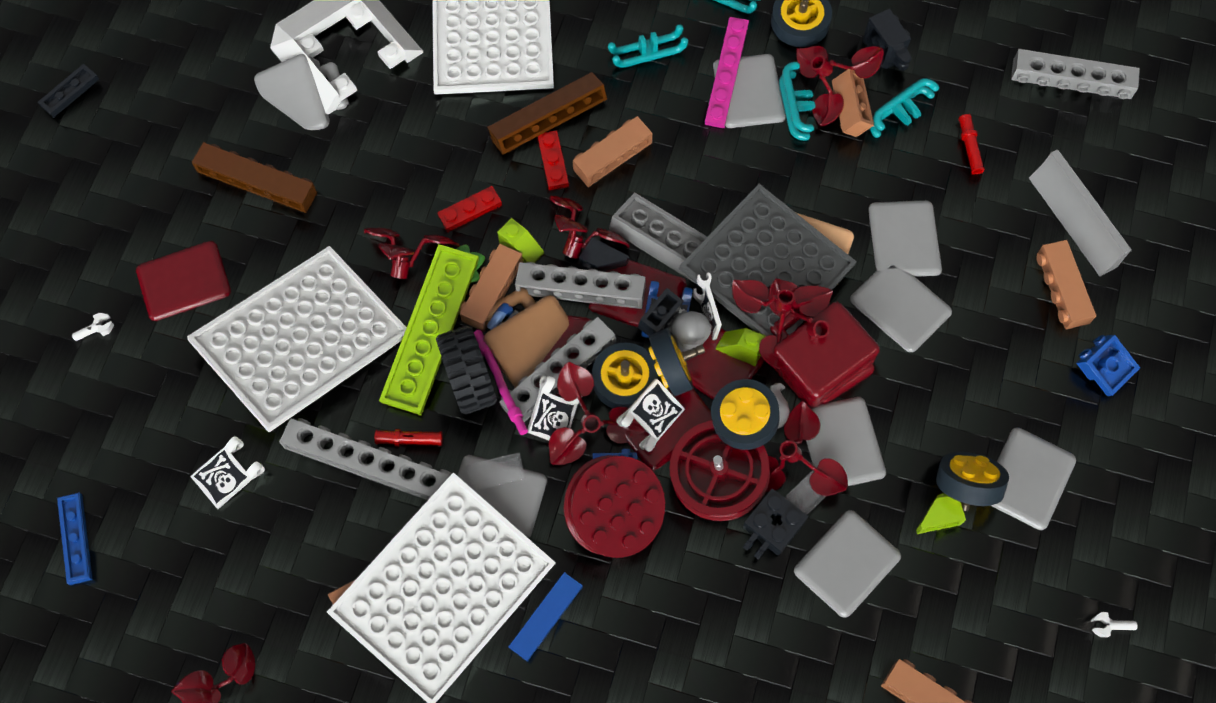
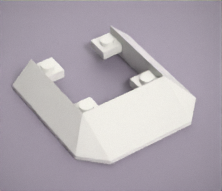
[270,0,423,114]

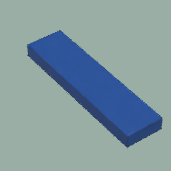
[57,492,93,585]
[509,572,583,662]

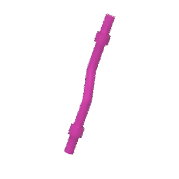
[474,330,528,435]

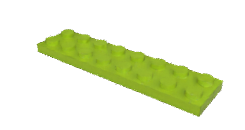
[379,244,479,415]

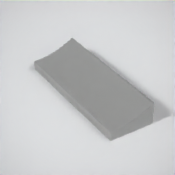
[1029,149,1131,276]
[609,193,707,283]

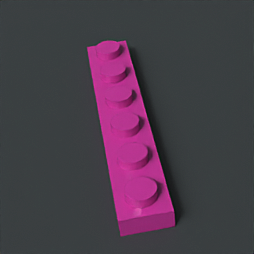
[705,17,749,128]

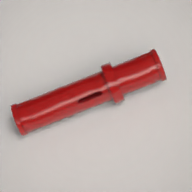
[958,114,985,175]
[375,429,443,446]

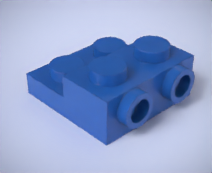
[1076,334,1140,396]

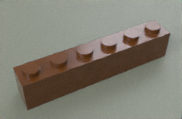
[488,72,607,154]
[192,142,317,213]

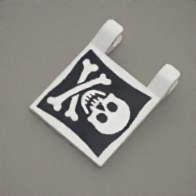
[693,272,722,340]
[527,376,582,441]
[616,379,685,452]
[190,436,265,509]

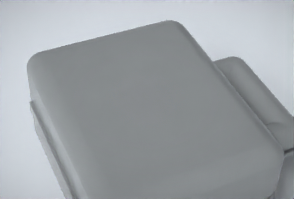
[254,54,349,130]
[713,54,786,128]
[868,200,942,277]
[850,264,952,352]
[806,397,886,486]
[991,428,1076,530]
[457,455,547,539]
[794,510,901,618]

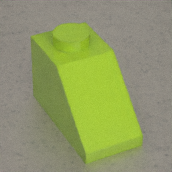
[497,218,544,263]
[716,328,766,366]
[916,493,966,534]

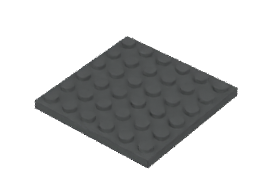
[679,184,857,336]

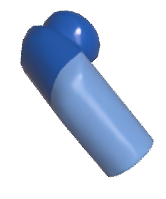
[487,303,513,330]

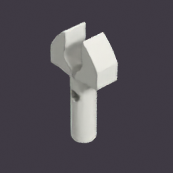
[72,313,114,341]
[1091,612,1138,637]

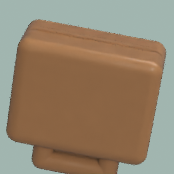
[483,287,569,388]

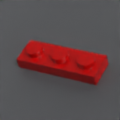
[537,130,569,191]
[437,186,502,232]

